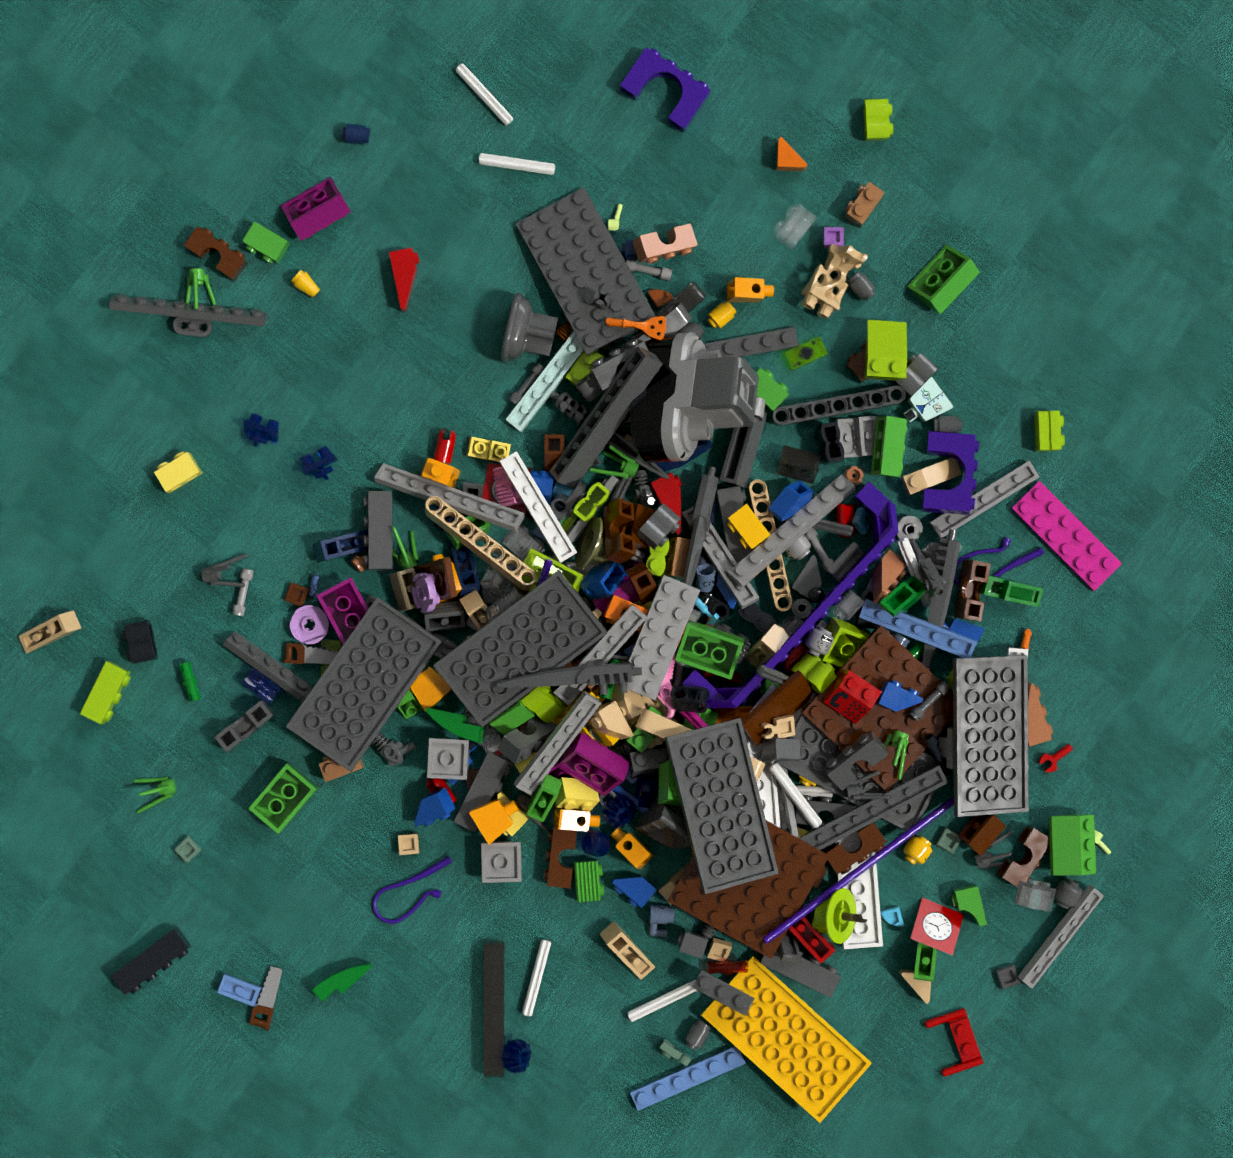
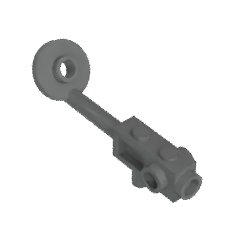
[897,515,946,597]

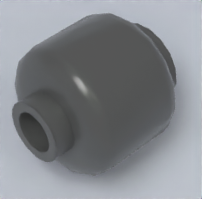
[1053,878,1082,909]

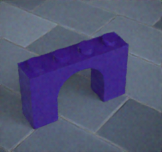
[620,47,711,133]
[922,431,979,515]

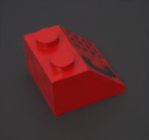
[823,669,882,724]

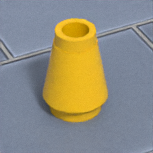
[291,270,320,298]

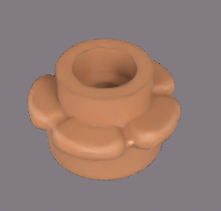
[844,466,864,485]
[351,555,367,573]

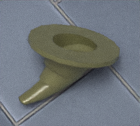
[575,517,610,569]

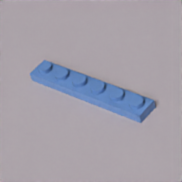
[859,598,977,658]
[630,1046,746,1111]

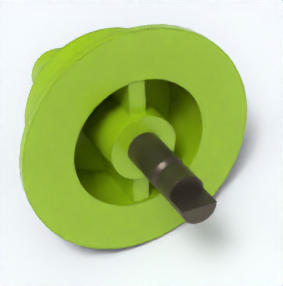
[812,888,867,944]

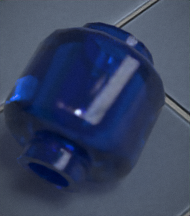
[581,830,610,857]

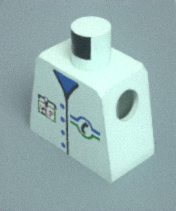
[903,377,953,423]

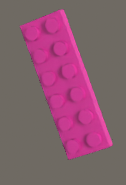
[1011,481,1122,591]

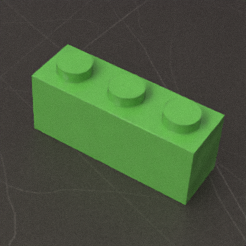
[871,416,907,478]

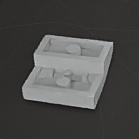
[835,416,877,458]

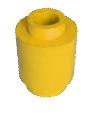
[707,301,737,329]

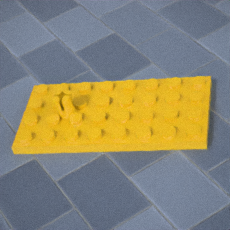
[701,956,872,1123]

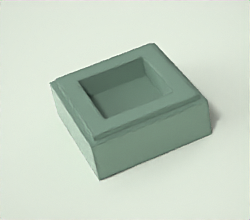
[936,827,961,854]
[174,836,202,863]

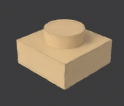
[398,833,420,855]
[707,938,732,963]

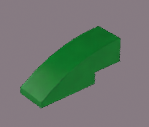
[979,574,1044,607]
[879,576,926,617]
[426,707,486,744]
[312,962,373,1002]

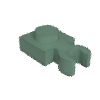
[659,1038,691,1066]

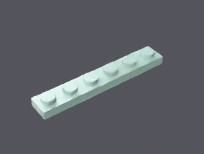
[506,332,584,432]

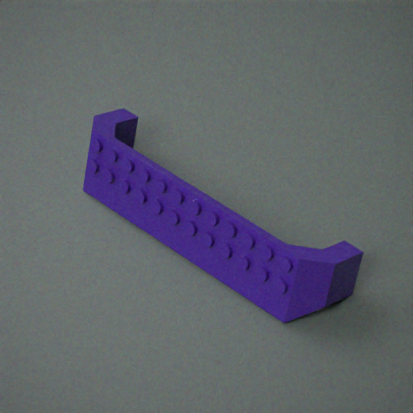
[681,482,899,708]

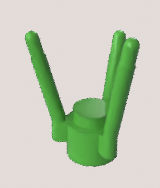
[185,268,216,309]
[589,445,639,479]
[392,527,419,570]
[884,730,909,780]
[134,776,177,813]

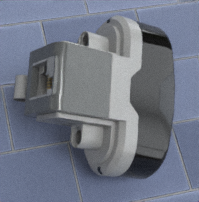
[630,332,765,463]

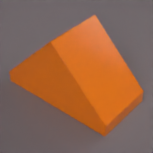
[776,137,808,171]

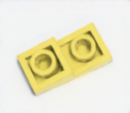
[467,437,511,462]

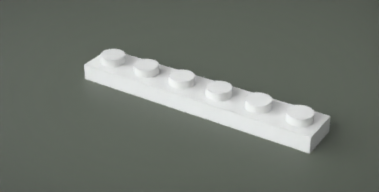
[499,451,577,563]

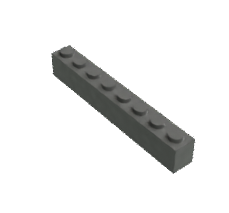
[550,346,663,488]

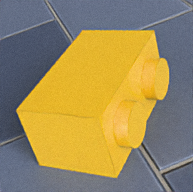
[727,504,770,550]

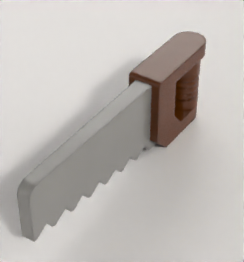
[282,643,339,664]
[249,966,282,1031]

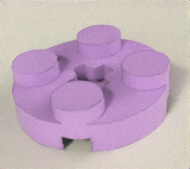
[412,573,440,613]
[290,605,330,644]

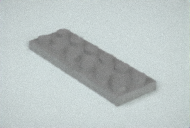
[618,575,700,700]

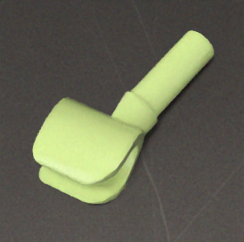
[608,204,623,231]
[1095,830,1111,855]

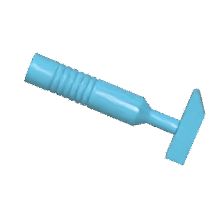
[695,597,720,625]

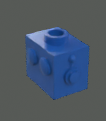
[531,470,554,505]

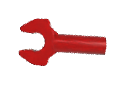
[1038,743,1073,773]

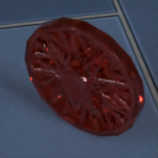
[784,643,812,674]

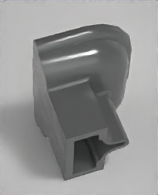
[501,292,559,364]
[634,790,691,849]

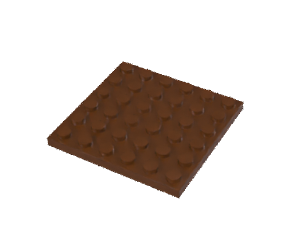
[801,625,953,792]
[668,820,829,959]

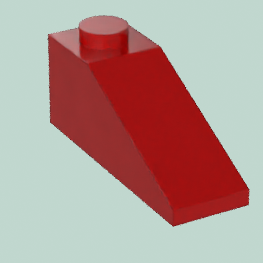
[389,247,420,312]
[651,472,682,536]

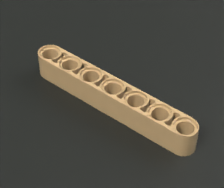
[748,479,792,612]
[425,496,536,591]
[635,708,765,782]

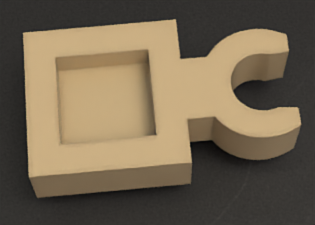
[761,715,795,739]

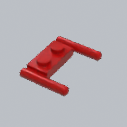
[924,1008,984,1077]

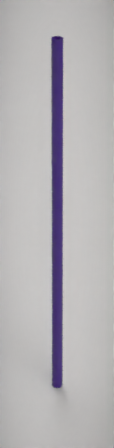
[762,796,954,944]

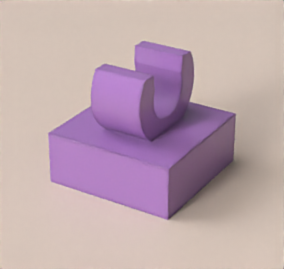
[823,227,844,248]

